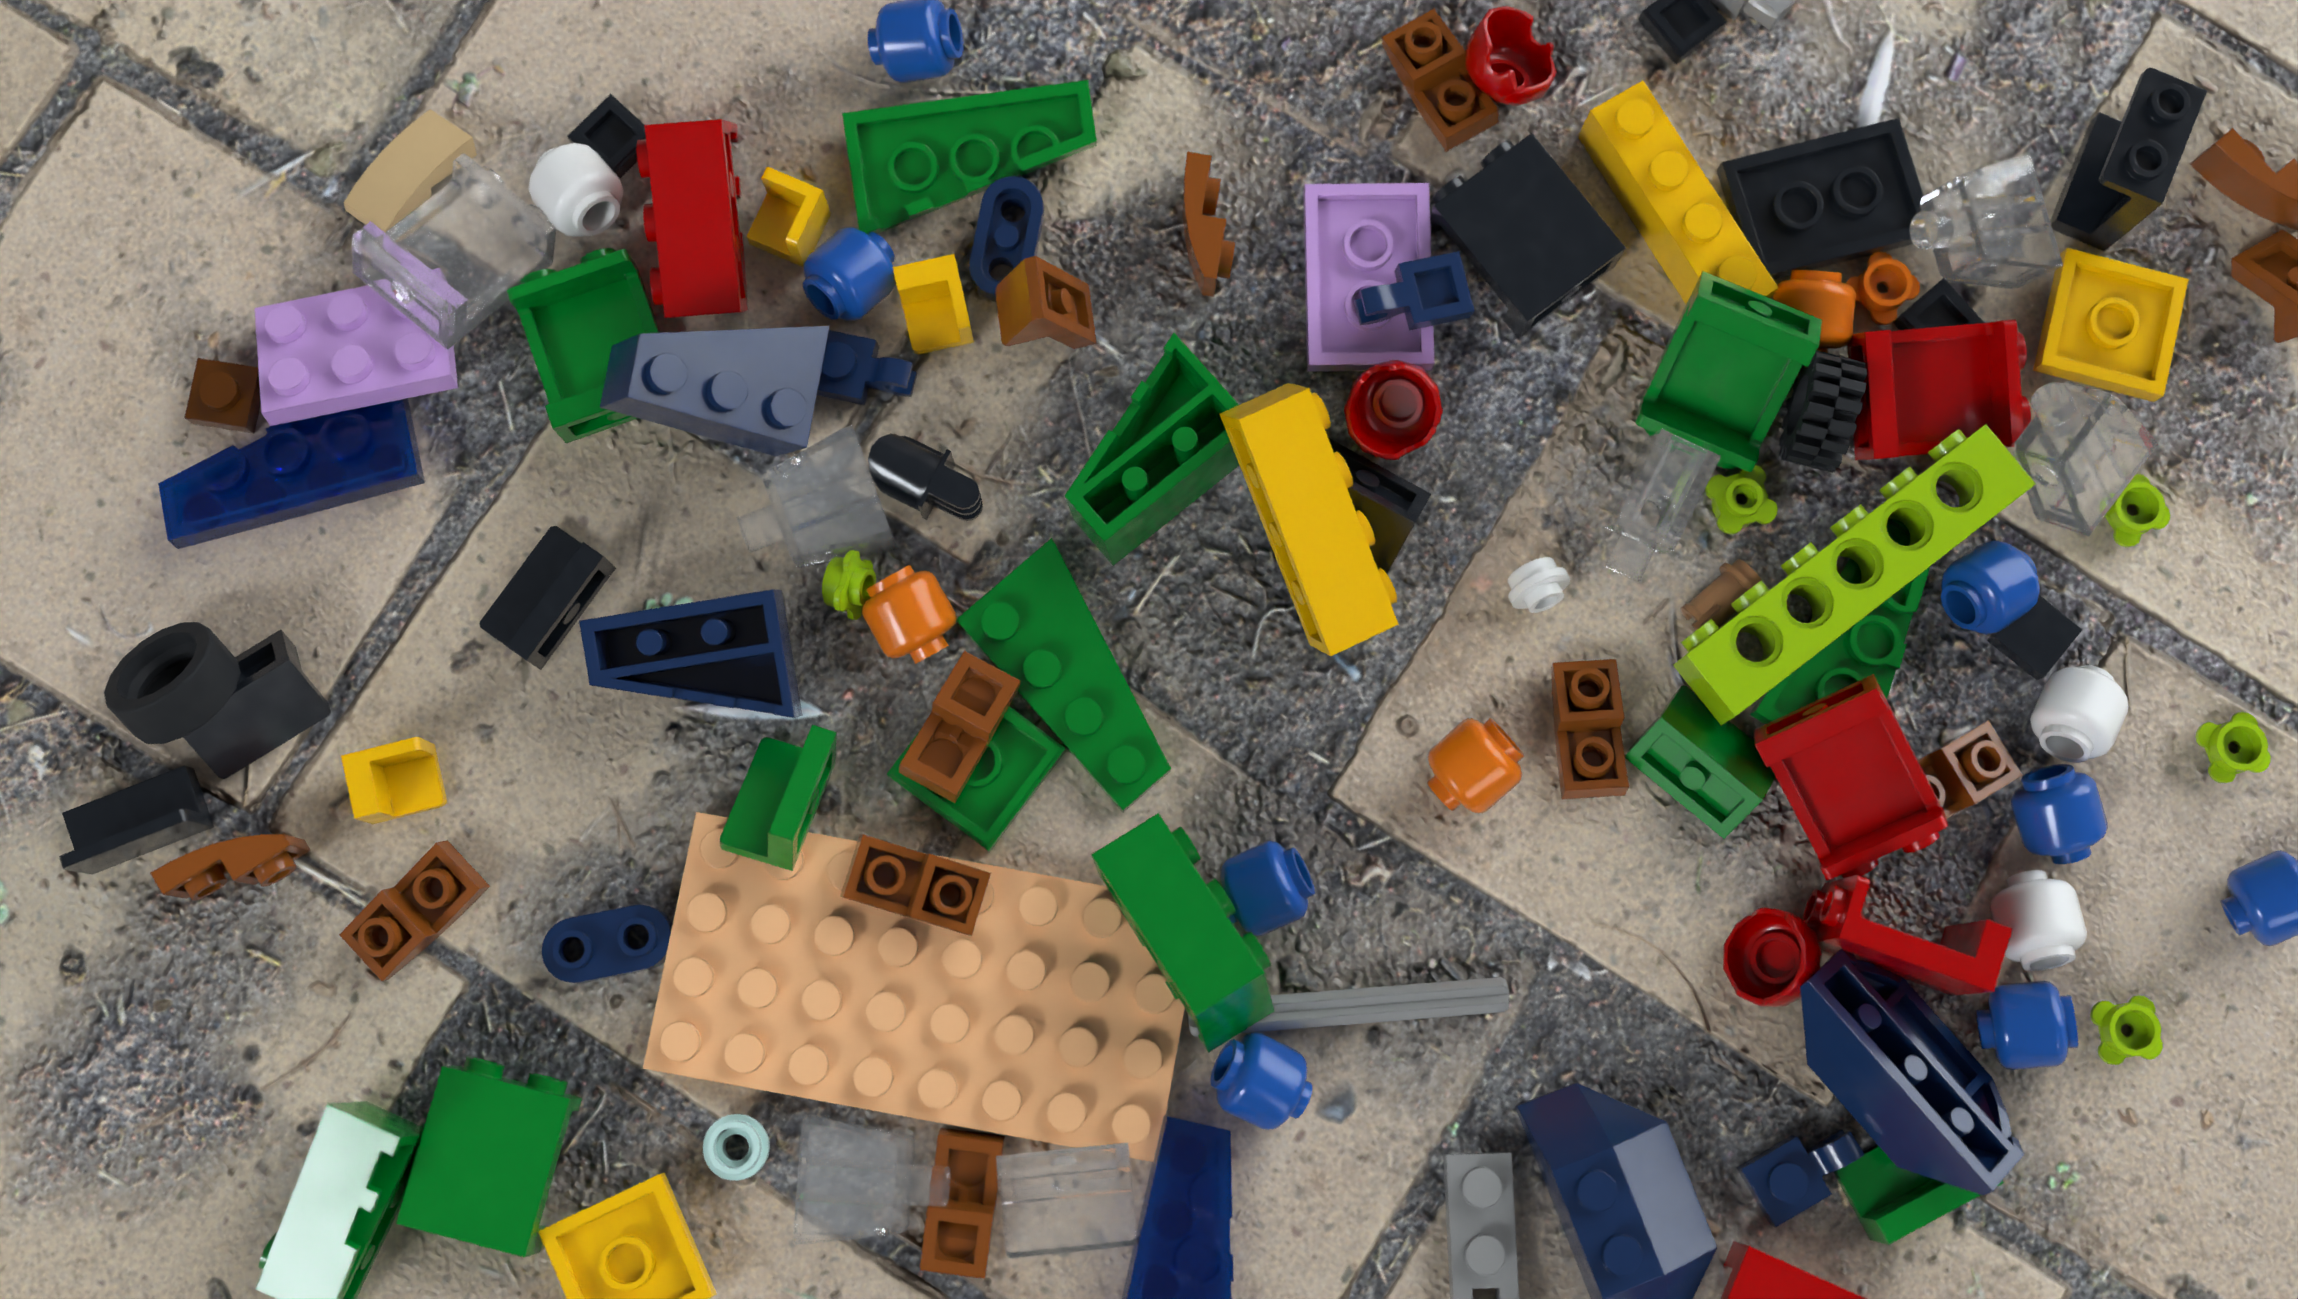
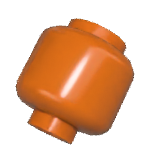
[1773,270,1856,353]
[862,565,957,664]
[1427,718,1525,813]

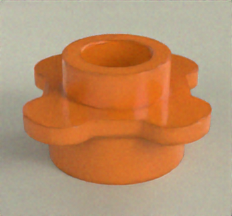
[1845,252,1920,325]

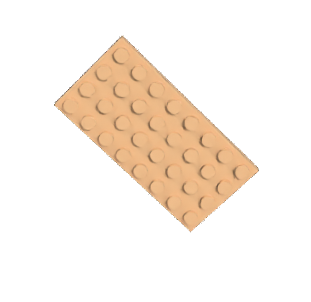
[643,812,1185,1163]

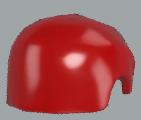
[1465,6,1557,106]
[1344,360,1443,460]
[1723,908,1822,1007]

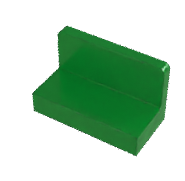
[1625,685,1776,839]
[720,725,837,871]
[1834,1145,2004,1245]

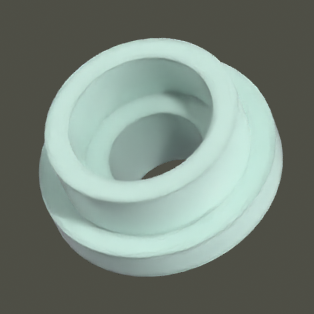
[703,1114,770,1181]

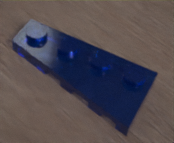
[158,398,425,549]
[1122,1115,1234,1299]

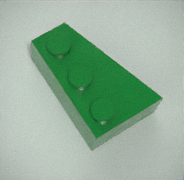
[1091,813,1274,1053]

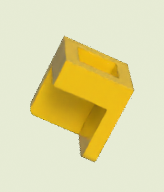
[746,167,831,268]
[893,254,974,354]
[341,737,447,824]

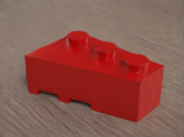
[636,119,748,318]

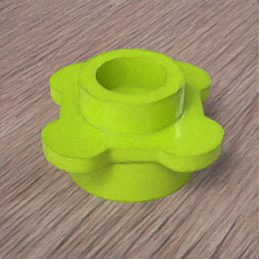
[1705,465,1778,535]
[2093,474,2170,547]
[822,550,876,620]
[2196,712,2271,784]
[2090,995,2163,1065]

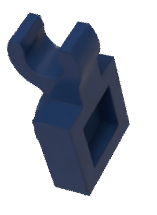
[1354,251,1475,331]
[817,330,917,405]
[1736,1129,1864,1227]

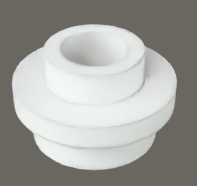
[1507,557,1570,613]

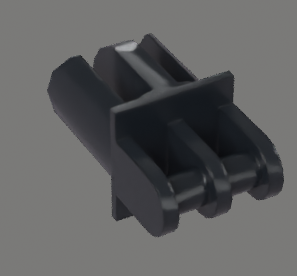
[868,434,983,521]

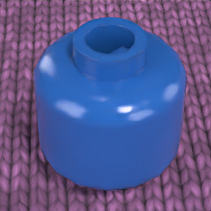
[867,0,963,83]
[802,227,896,321]
[1941,540,2040,635]
[2011,764,2108,864]
[1220,841,1315,937]
[2220,850,2298,946]
[1976,981,2078,1070]
[1210,1032,1313,1130]

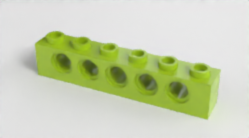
[1673,424,2036,725]

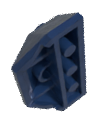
[1800,949,2025,1196]
[1515,1083,1718,1299]

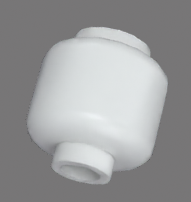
[528,143,624,237]
[2030,665,2129,763]
[1990,870,2087,971]

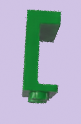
[507,248,660,444]
[1635,271,1822,472]
[396,1056,582,1257]

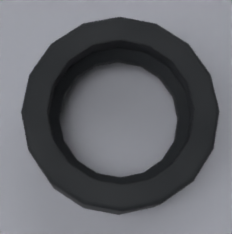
[104,622,241,744]

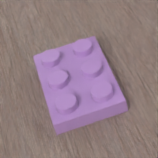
[1303,183,1434,372]
[255,271,458,426]

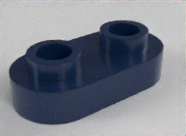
[969,176,1044,302]
[542,905,673,983]

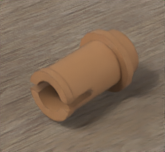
[1680,559,1762,630]

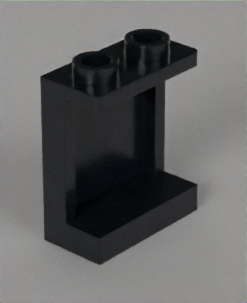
[2047,68,2207,252]
[1430,133,1626,339]

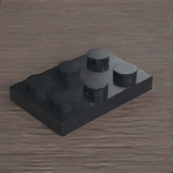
[1716,118,1936,280]

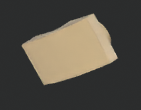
[344,109,477,240]

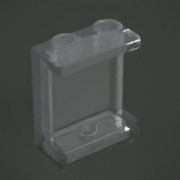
[352,154,556,350]

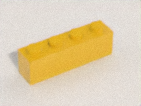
[1577,80,1779,304]
[1220,383,1399,656]

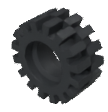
[1779,350,1867,473]

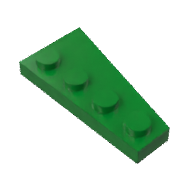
[842,80,1097,234]
[1749,519,1930,724]
[956,538,1171,813]

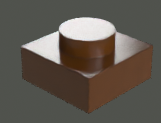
[184,358,261,434]

